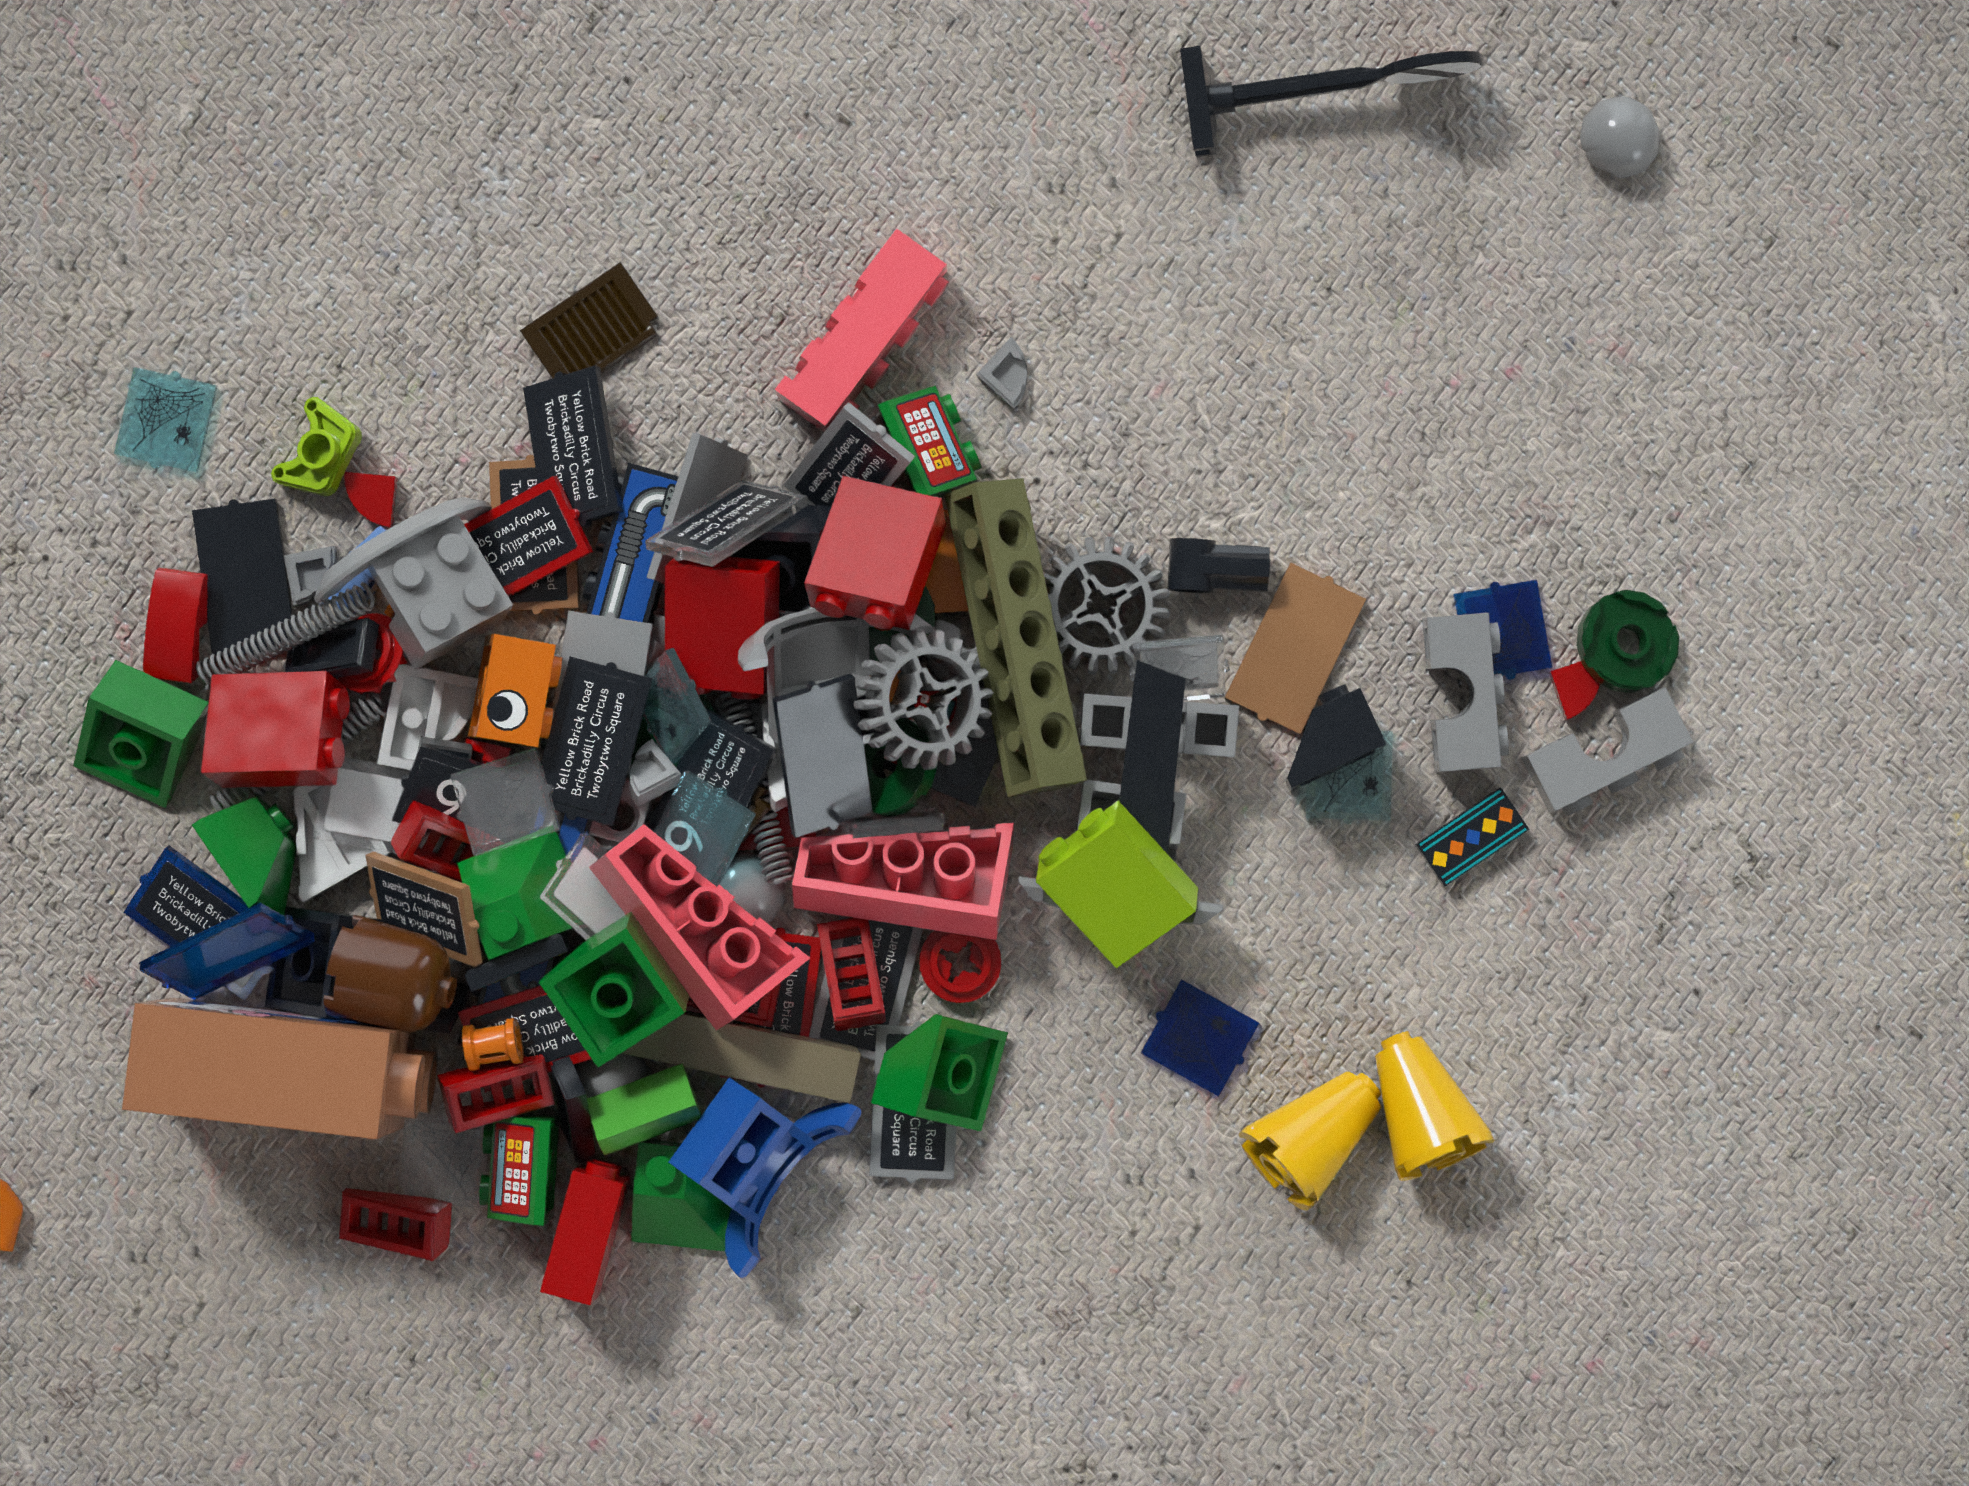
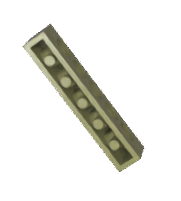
[945,478,1087,797]

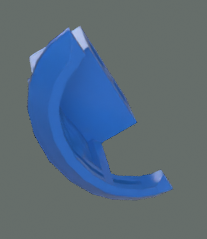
[668,1078,861,1278]

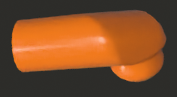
[0,1179,23,1252]

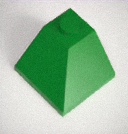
[192,797,297,920]
[457,825,582,960]
[871,1014,1008,1131]
[631,1139,732,1252]

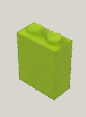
[1036,800,1198,968]

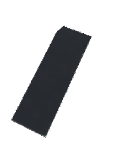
[1119,660,1186,854]

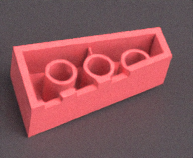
[775,229,949,432]
[792,823,1014,940]
[589,824,810,1031]

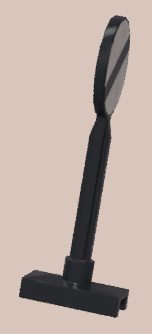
[1180,46,1484,157]

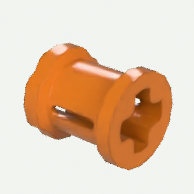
[462,1018,524,1072]

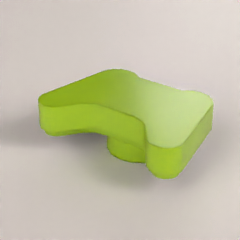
[271,397,362,497]

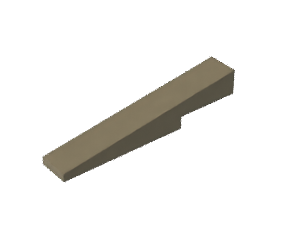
[622,1011,861,1103]

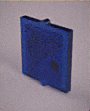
[1453,580,1552,680]
[1140,979,1259,1097]

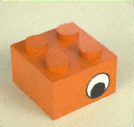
[468,634,562,747]

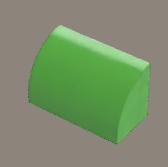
[587,1063,702,1155]

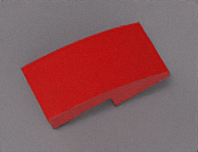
[143,567,208,683]

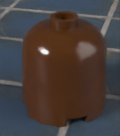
[323,915,457,1033]

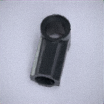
[1167,538,1270,593]

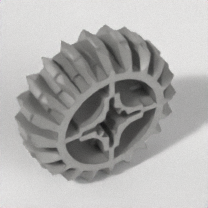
[1044,536,1170,675]
[854,628,994,770]

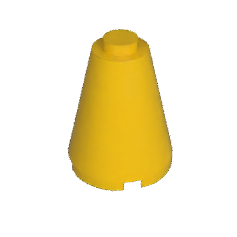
[1375,1031,1495,1181]
[1239,1071,1381,1211]

